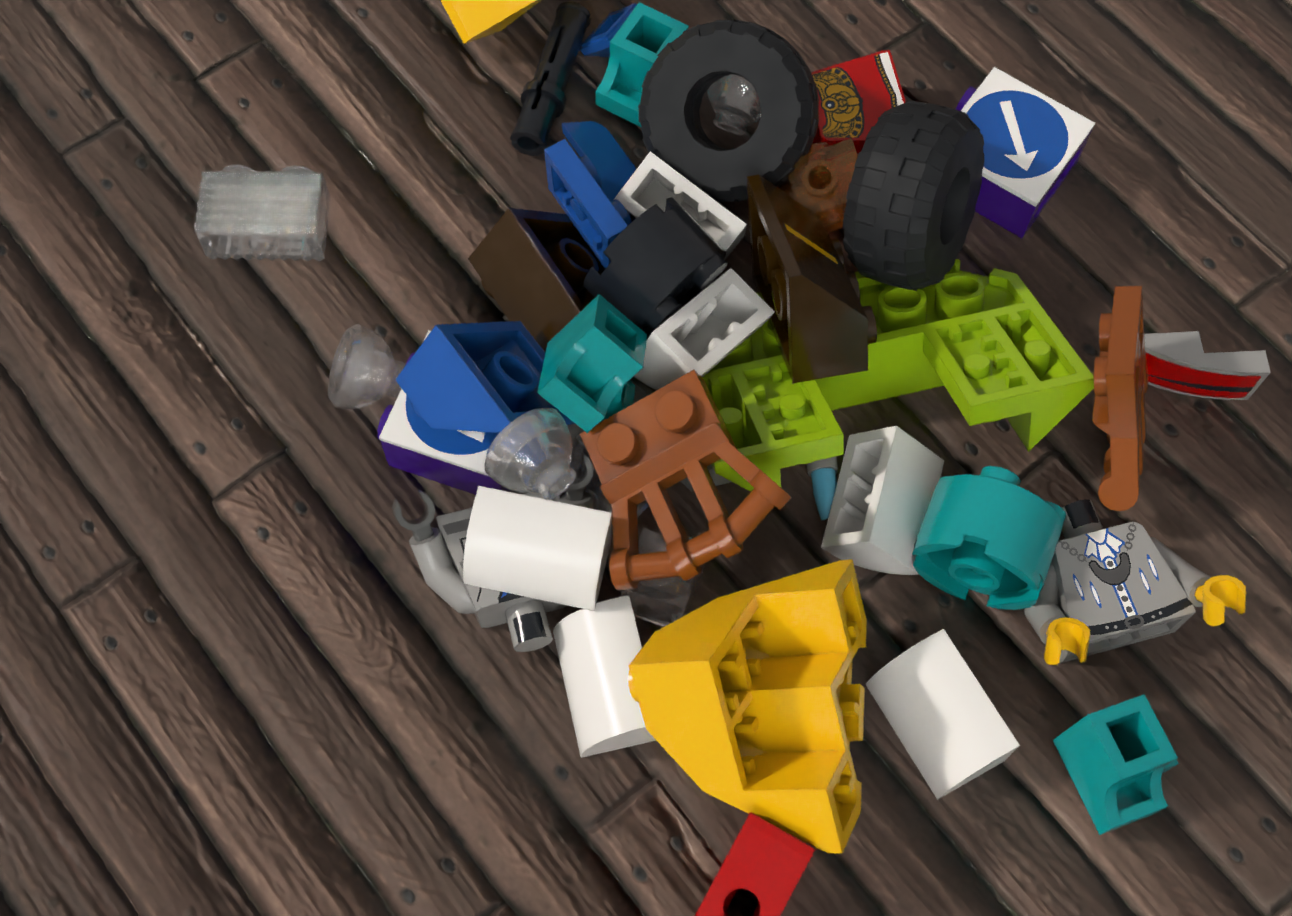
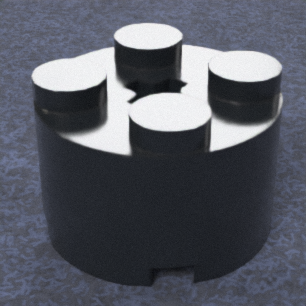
[583,197,728,339]

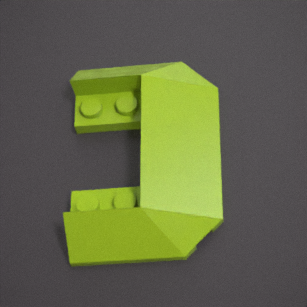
[703,259,1094,491]

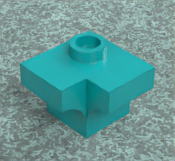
[595,2,689,127]
[537,294,647,433]
[1053,694,1179,835]

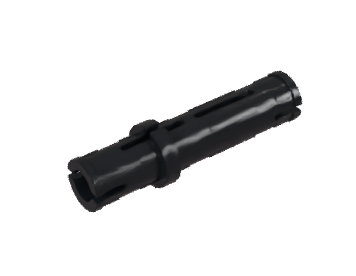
[510,1,591,156]

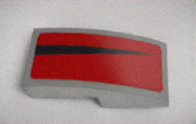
[1145,331,1271,400]

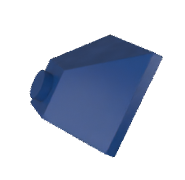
[395,321,575,433]

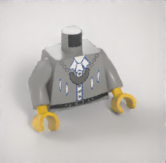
[1024,499,1246,665]

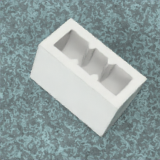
[614,151,747,259]
[634,268,775,390]
[821,426,944,575]
[463,486,612,611]
[553,595,656,758]
[866,629,1020,800]

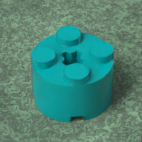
[912,466,1066,610]

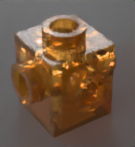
[779,138,858,233]

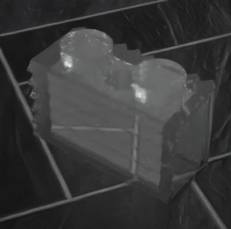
[194,164,331,261]

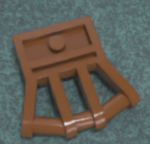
[1092,286,1149,511]
[580,370,792,590]

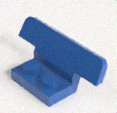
[544,121,637,269]

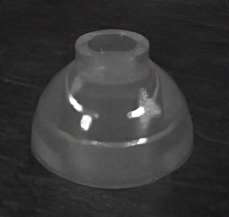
[707,75,761,135]
[328,323,405,409]
[484,408,576,500]

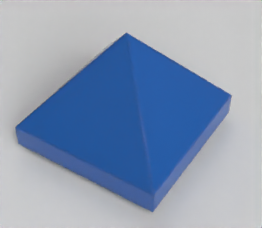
[579,3,637,57]

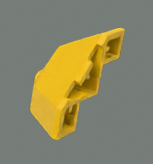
[628,559,867,853]

